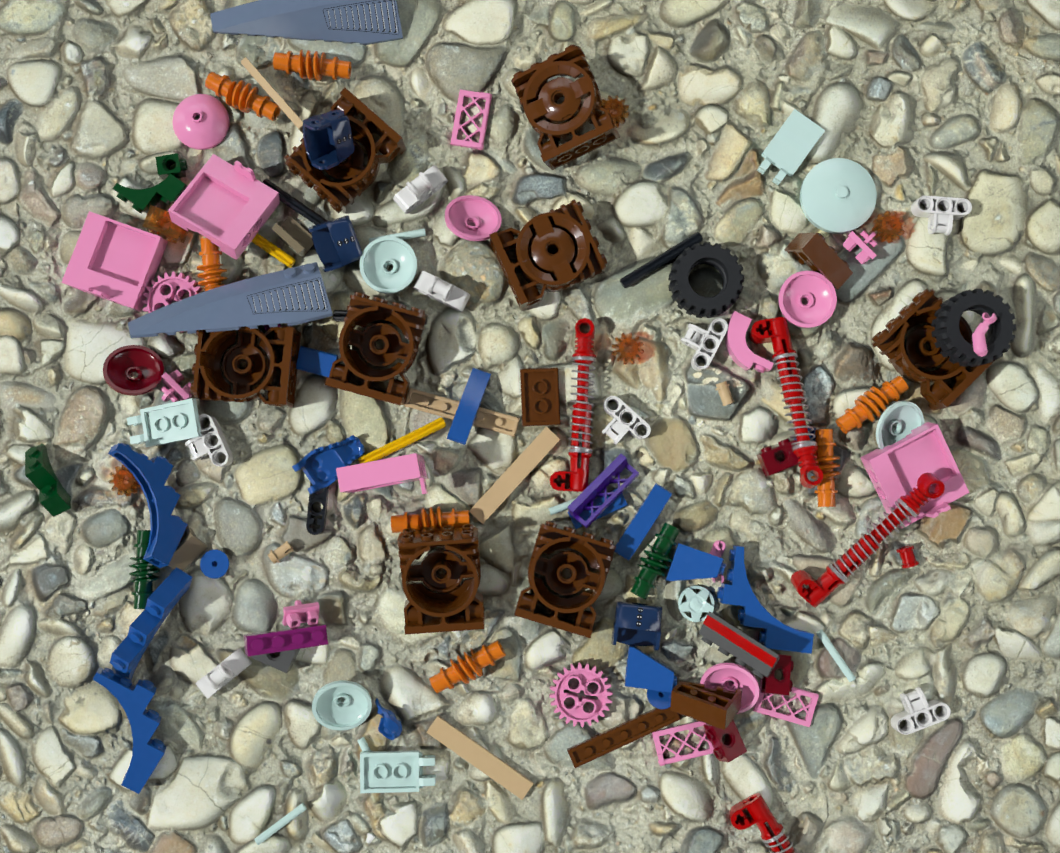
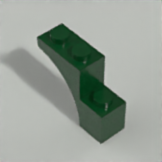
[112,174,187,215]
[25,443,71,517]

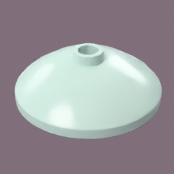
[360,236,417,294]
[876,401,924,449]
[312,680,372,730]

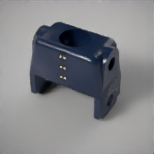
[303,110,354,170]
[308,215,362,272]
[611,601,662,650]

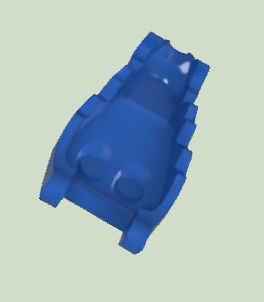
[292,435,365,494]

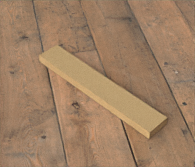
[241,57,303,133]
[405,388,520,437]
[469,427,560,524]
[426,715,533,800]

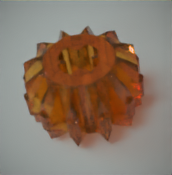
[601,95,629,128]
[871,211,906,244]
[612,333,644,365]
[108,464,141,496]

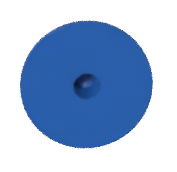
[200,549,229,579]
[647,688,673,709]

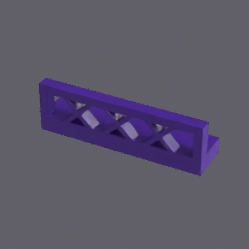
[567,454,639,528]

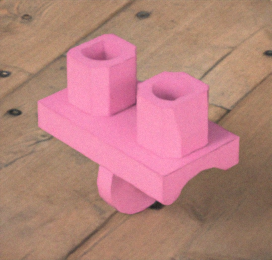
[843,231,877,264]
[161,370,193,402]
[282,600,320,629]

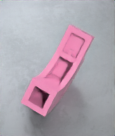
[725,311,774,373]

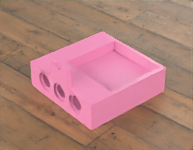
[168,154,280,260]
[61,211,168,312]
[860,422,969,529]
[336,453,428,494]

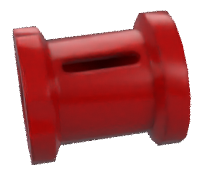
[896,545,919,569]

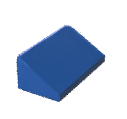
[296,346,338,377]

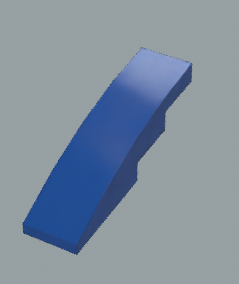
[447,368,491,445]
[614,483,672,561]

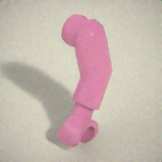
[972,312,997,357]
[710,540,726,583]

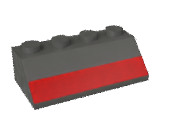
[699,611,780,679]

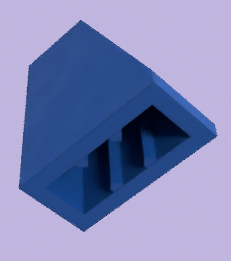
[666,543,726,581]
[624,645,677,692]

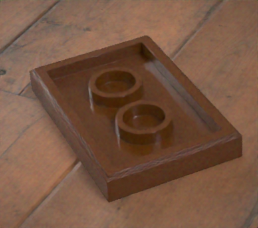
[520,368,561,427]

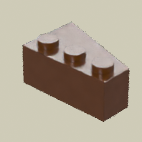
[784,233,853,290]
[670,681,742,730]

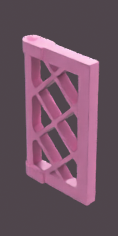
[450,89,492,150]
[753,679,819,727]
[652,721,714,766]

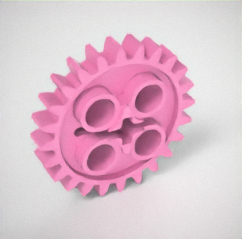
[142,271,203,333]
[549,662,613,727]

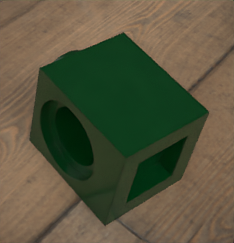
[155,153,188,180]

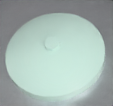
[800,158,877,234]

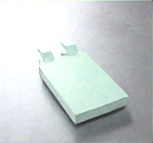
[757,109,825,185]
[127,398,202,447]
[360,750,436,793]

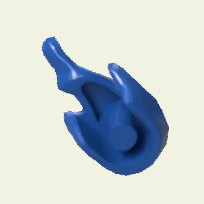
[375,698,402,740]

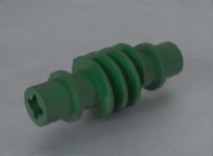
[630,523,680,600]
[129,530,160,609]

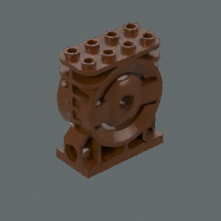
[511,45,620,170]
[284,88,406,213]
[489,199,608,311]
[871,289,995,411]
[325,292,428,405]
[190,326,301,408]
[514,521,616,638]
[397,524,485,635]

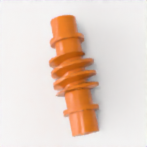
[273,49,352,81]
[205,72,281,121]
[197,238,228,291]
[836,376,909,434]
[811,429,841,507]
[391,506,470,533]
[429,640,506,694]

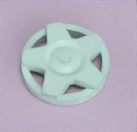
[678,586,715,622]

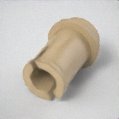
[715,381,734,406]
[268,541,294,564]

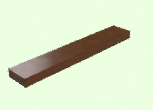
[567,707,681,768]

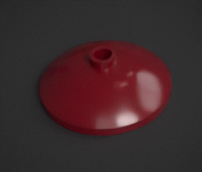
[103,345,164,396]

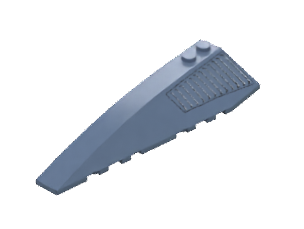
[210,0,403,45]
[128,262,333,338]

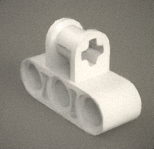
[393,165,448,214]
[911,196,972,236]
[413,271,471,312]
[680,318,728,371]
[602,396,651,445]
[185,414,233,467]
[195,648,252,699]
[891,687,951,735]

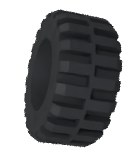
[668,242,745,318]
[932,289,1016,367]

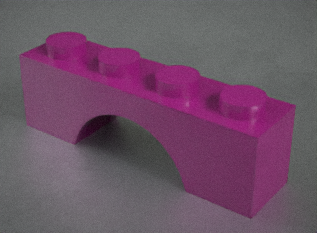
[244,623,328,656]

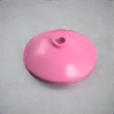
[173,94,230,150]
[444,195,502,241]
[778,271,837,328]
[700,663,760,714]

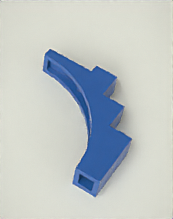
[108,443,188,568]
[717,545,814,654]
[110,567,193,681]
[93,667,166,794]

